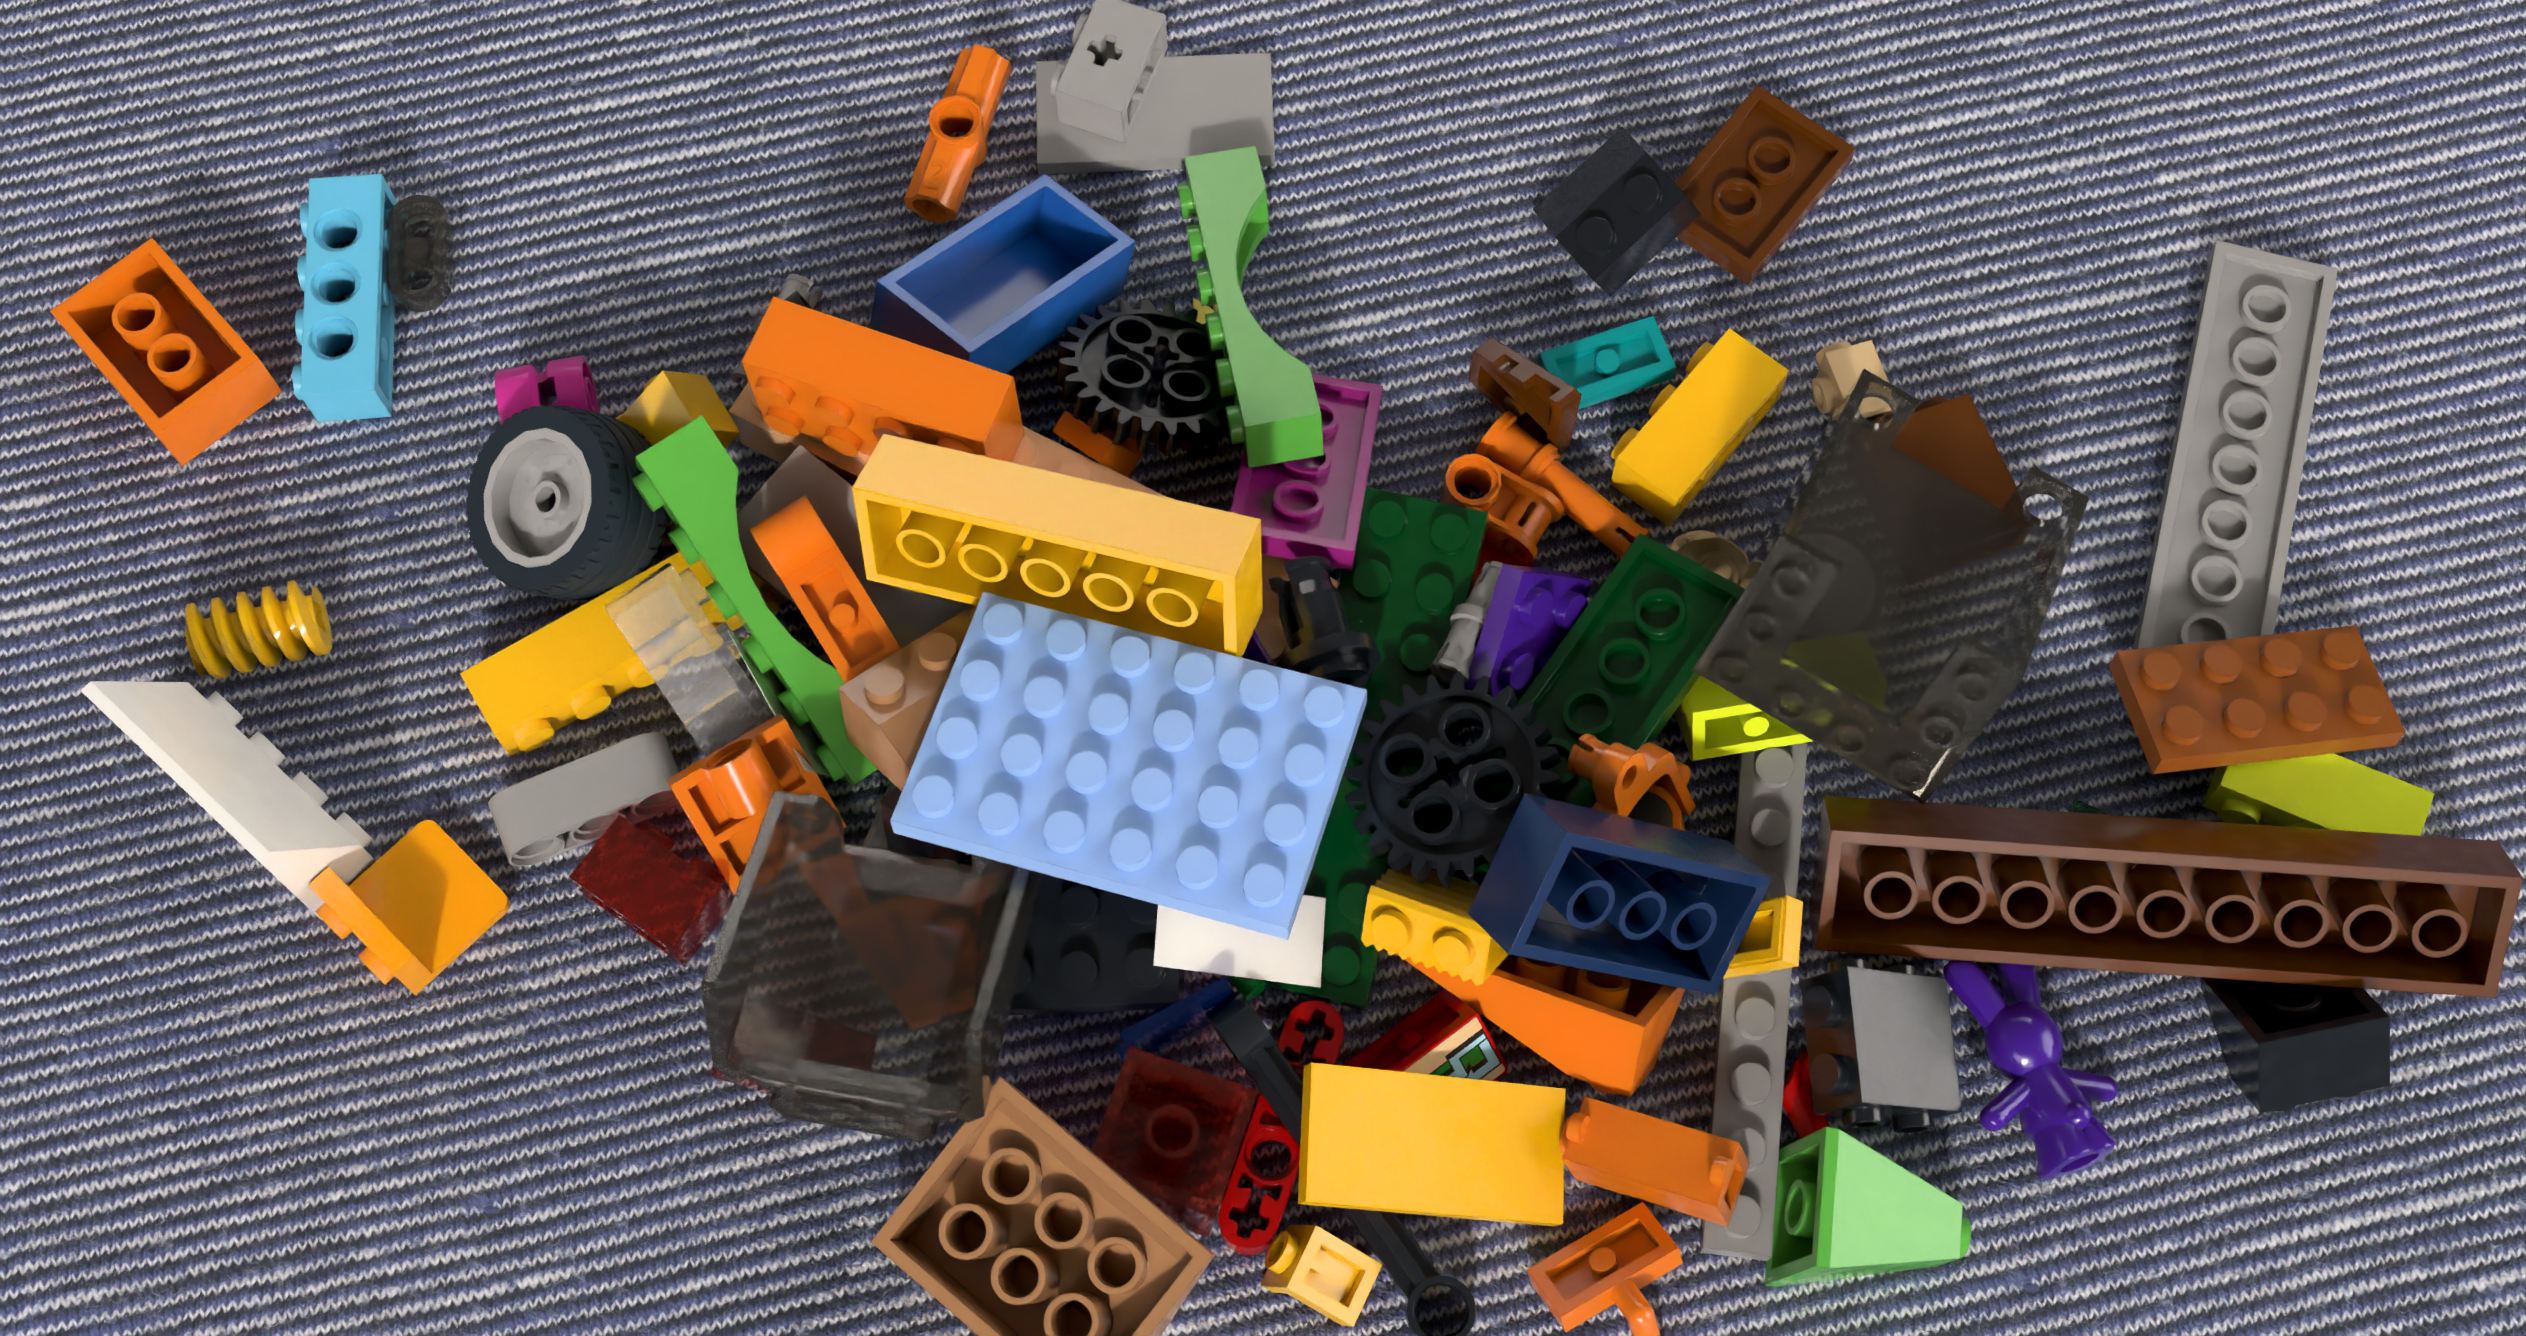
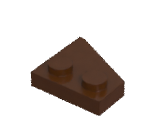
[1469,337,1582,455]

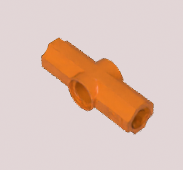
[904,44,1011,224]

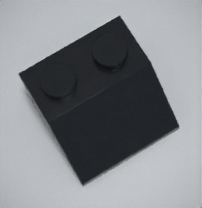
[1533,127,1701,297]
[2201,977,2390,1113]

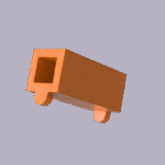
[1559,1096,1750,1227]

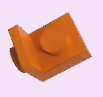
[1052,410,1143,477]

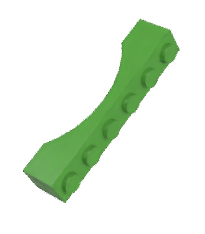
[1177,145,1324,468]
[632,415,878,786]

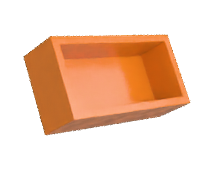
[741,296,1024,463]

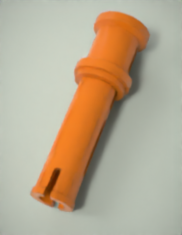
[1475,411,1650,560]

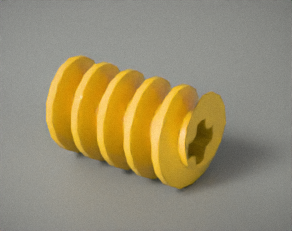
[185,580,332,679]

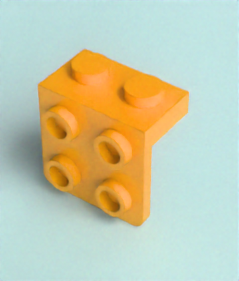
[308,820,510,996]

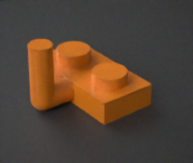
[1527,1202,1683,1336]

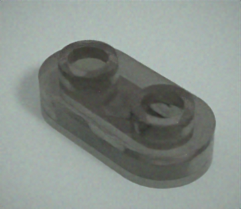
[385,195,453,312]

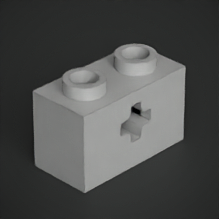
[1050,0,1168,143]

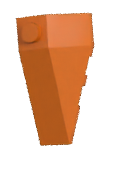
[1396,953,1685,1097]

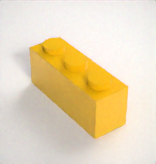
[1610,328,1789,527]

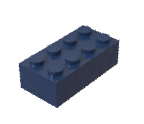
[1468,793,1773,995]

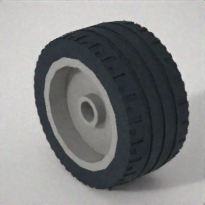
[466,406,668,600]

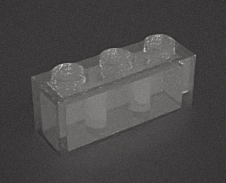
[603,562,779,756]

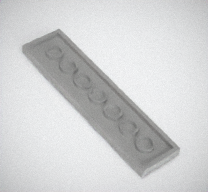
[2133,240,2338,649]

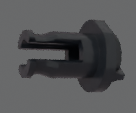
[1269,555,1381,688]

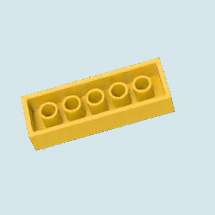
[852,434,1263,658]

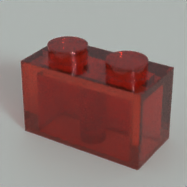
[569,815,733,967]

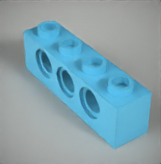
[292,174,398,422]

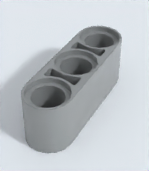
[488,732,679,866]

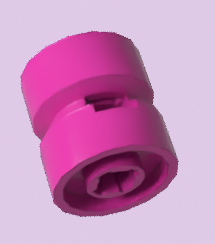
[495,355,600,424]

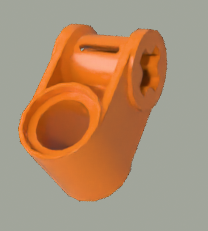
[1440,454,1564,564]

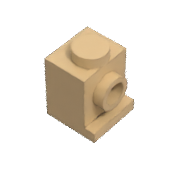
[1812,340,1898,447]

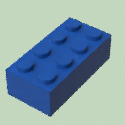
[869,174,1136,374]

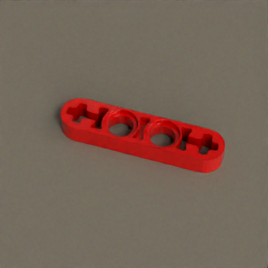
[1218,1000,1344,1255]

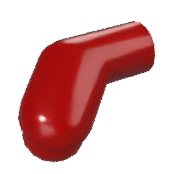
[1782,1052,1830,1139]

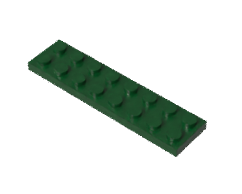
[1264,487,1489,1011]

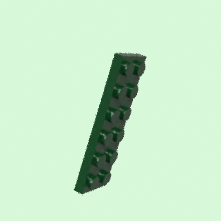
[1424,533,1751,878]

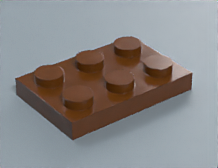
[1675,85,1856,285]

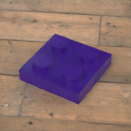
[1466,564,1592,699]

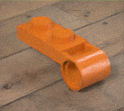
[749,495,902,683]

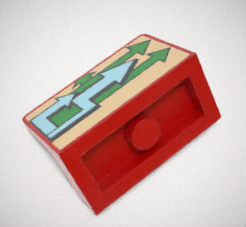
[1342,989,1508,1081]

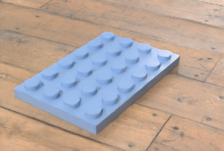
[890,592,1367,940]

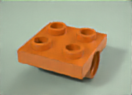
[666,713,847,894]

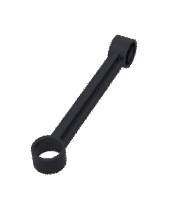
[1205,990,1476,1336]

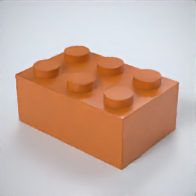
[50,238,282,467]

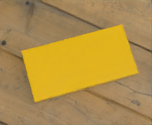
[1298,1062,1566,1227]

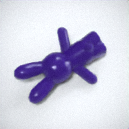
[1943,960,2118,1180]

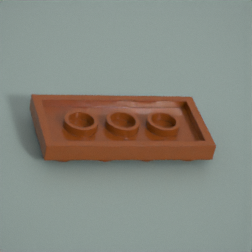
[2109,625,2405,774]

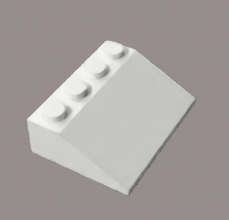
[81,681,376,920]

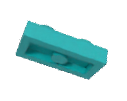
[1537,316,1677,410]

